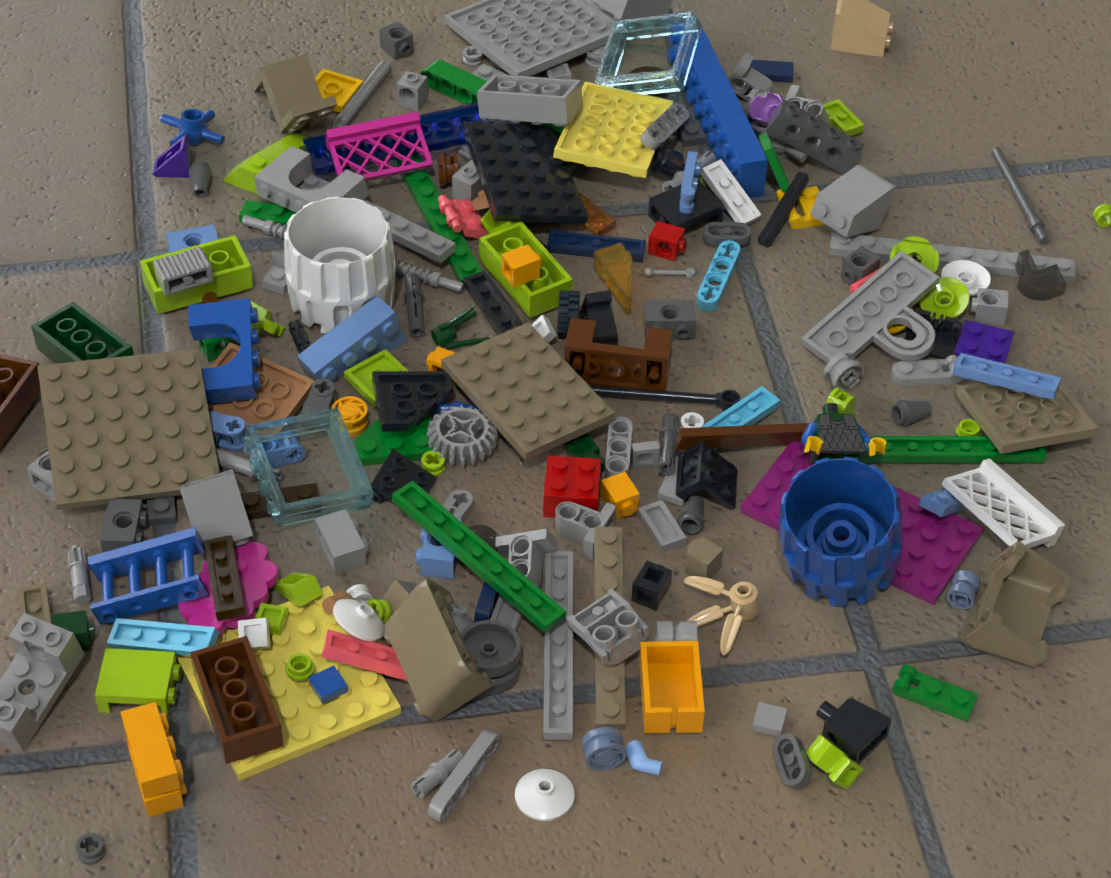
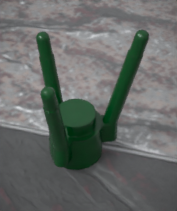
[431,306,490,350]

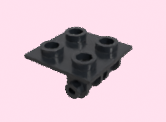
[904,308,963,359]
[369,449,437,503]

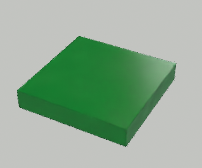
[758,132,790,192]

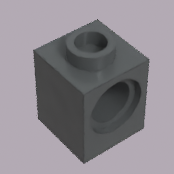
[379,21,414,60]
[840,246,881,284]

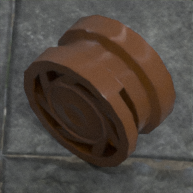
[438,152,459,186]

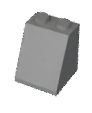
[810,164,896,237]
[180,469,253,546]

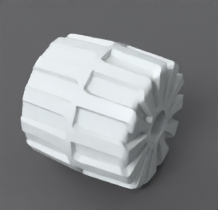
[284,196,395,334]

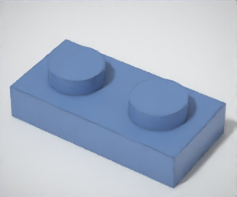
[919,489,965,517]

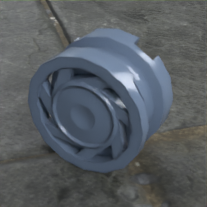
[582,727,627,771]

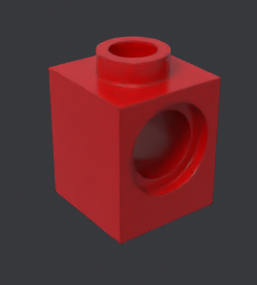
[648,221,687,262]

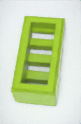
[273,572,322,606]

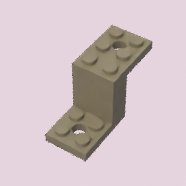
[251,54,337,134]

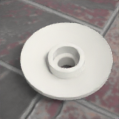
[941,260,991,296]
[333,599,385,642]
[515,769,575,821]

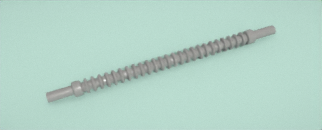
[242,215,465,293]

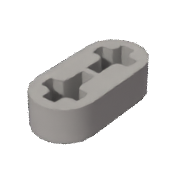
[442,490,473,523]

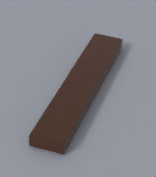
[674,423,809,450]

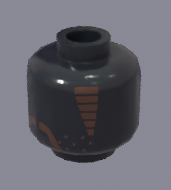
[651,146,685,180]

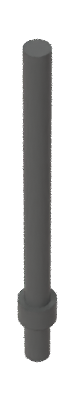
[991,147,1049,244]

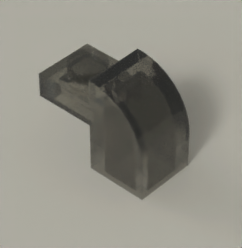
[1015,249,1067,301]

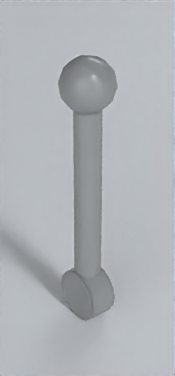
[644,268,695,278]

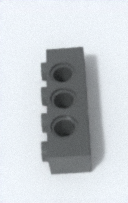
[766,99,864,175]

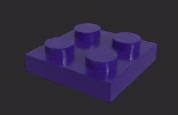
[954,320,1014,364]

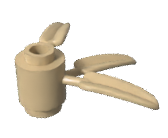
[684,576,759,656]

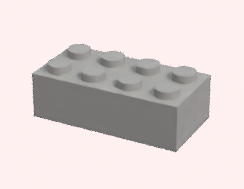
[477,74,583,126]

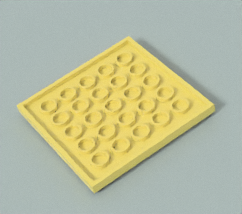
[176,586,401,781]

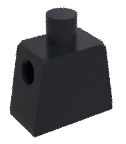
[816,698,892,765]

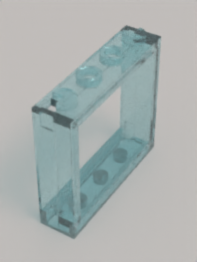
[594,11,702,95]
[242,408,374,527]

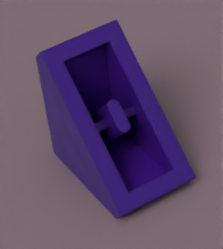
[152,134,192,178]

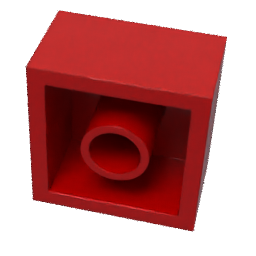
[543,455,601,518]

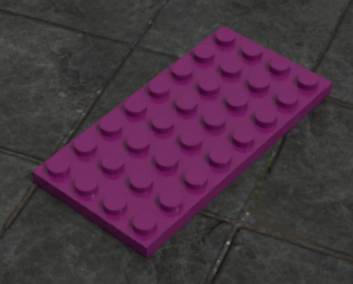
[740,442,984,605]

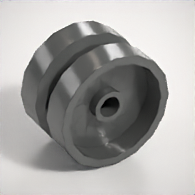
[460,620,521,695]

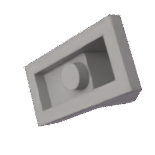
[262,251,288,295]

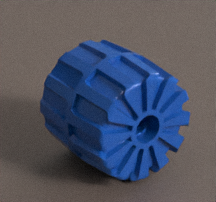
[779,457,904,607]

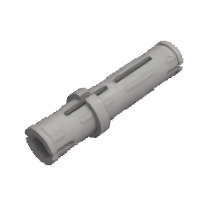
[215,448,283,487]

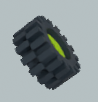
[557,290,580,336]

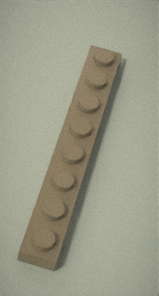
[594,527,625,730]

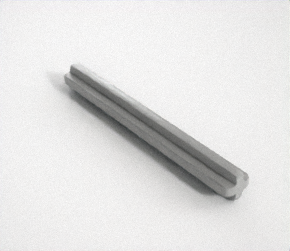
[332,60,392,129]

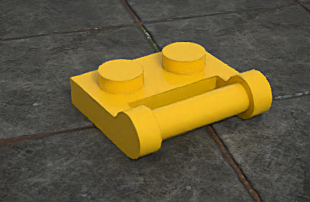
[776,186,826,229]

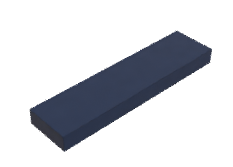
[547,230,646,263]

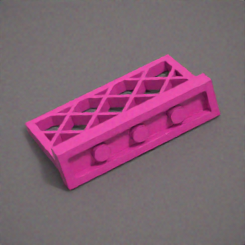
[325,111,433,181]

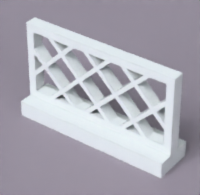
[941,459,1065,548]

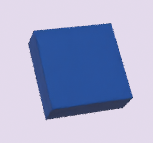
[308,666,348,704]

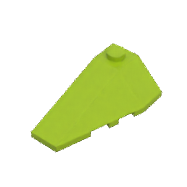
[224,132,314,194]

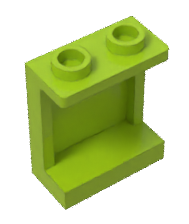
[95,648,181,715]

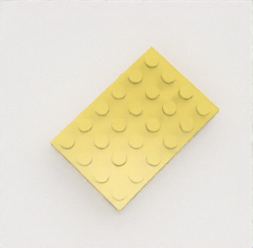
[553,82,673,178]

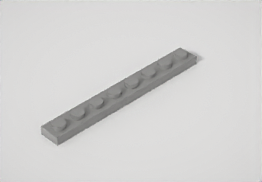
[296,174,456,263]
[543,551,573,740]

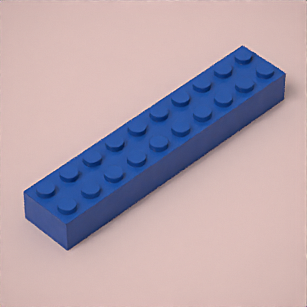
[667,18,768,198]

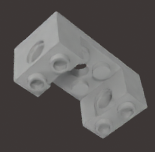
[0,613,85,752]

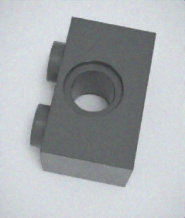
[643,300,696,339]
[100,499,148,553]

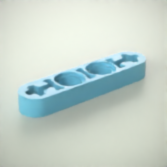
[696,240,741,312]

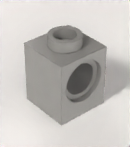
[397,71,428,111]
[970,288,1008,326]

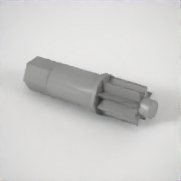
[67,545,91,605]

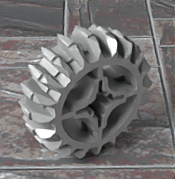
[426,404,498,468]

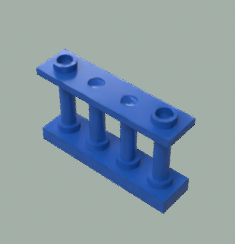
[88,527,209,625]

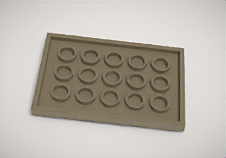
[441,322,615,460]

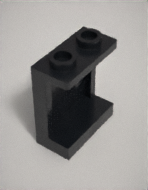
[648,180,724,229]

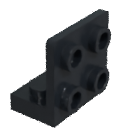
[675,441,738,510]

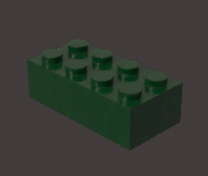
[31,302,134,364]

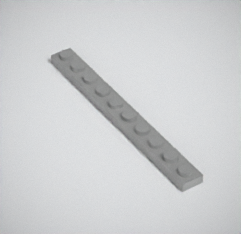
[829,232,1075,284]

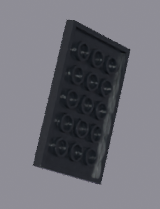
[462,121,588,224]

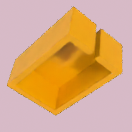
[639,641,705,733]
[120,702,187,817]

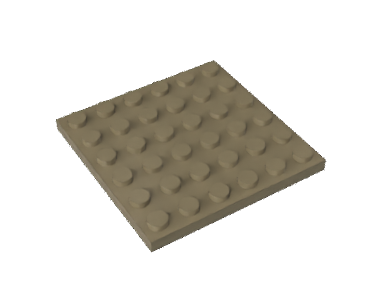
[37,349,219,510]

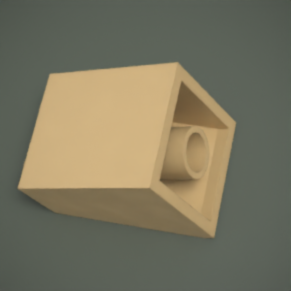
[831,0,894,57]

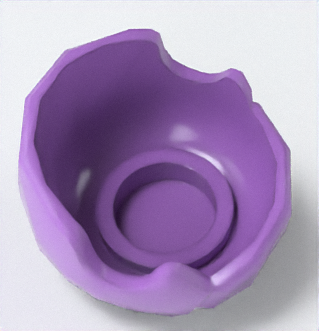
[748,92,783,127]

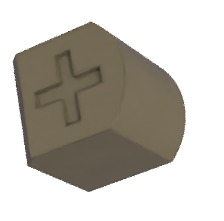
[685,537,723,578]

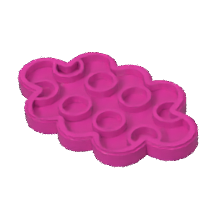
[178,542,279,637]

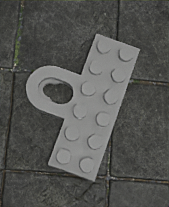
[801,251,939,363]

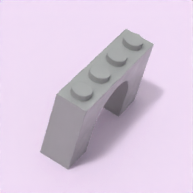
[254,146,368,213]

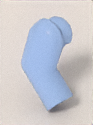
[625,740,663,776]

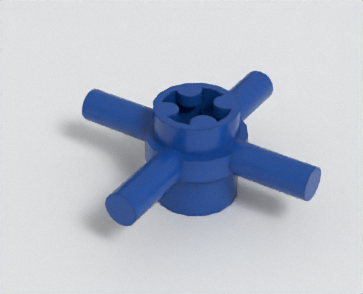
[160,109,225,146]

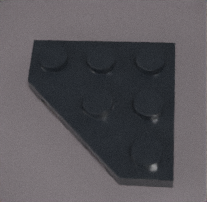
[371,371,453,432]

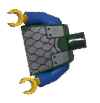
[801,403,886,464]

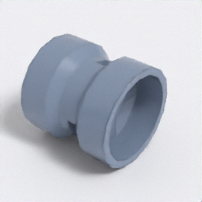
[947,570,981,609]

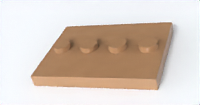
[207,343,314,436]

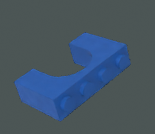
[188,298,261,404]

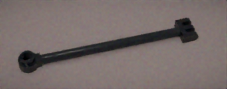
[589,385,740,411]

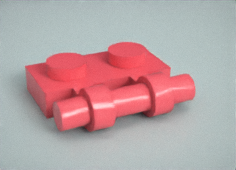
[438,195,489,239]

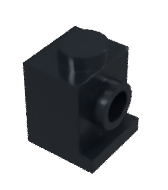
[631,561,672,611]

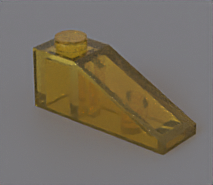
[593,243,633,315]

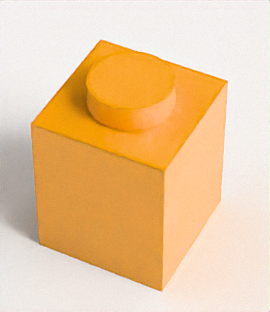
[501,244,542,288]
[600,472,640,519]

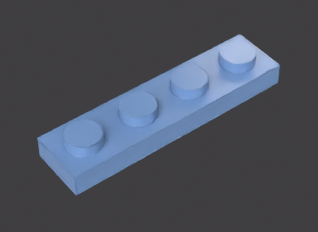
[952,353,1061,400]

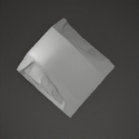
[566,588,650,665]

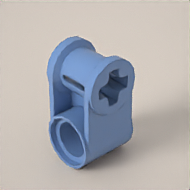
[209,411,249,452]
[253,429,306,468]

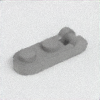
[891,355,964,386]

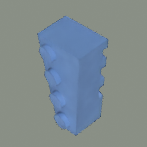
[297,295,407,382]

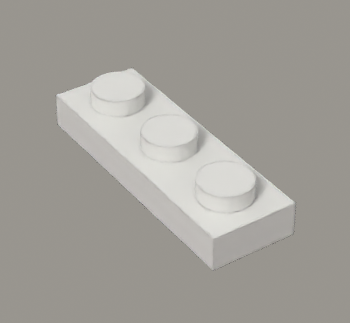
[700,159,761,225]

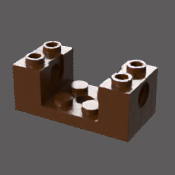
[564,318,673,391]

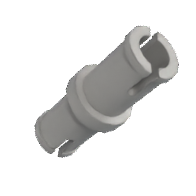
[410,748,464,799]

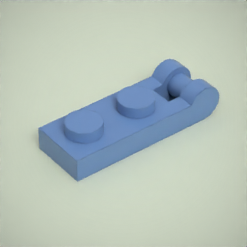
[679,151,701,214]

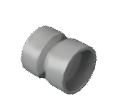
[655,621,697,642]

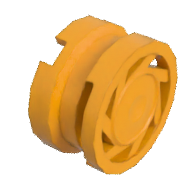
[331,396,368,437]

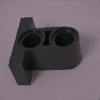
[579,290,618,345]

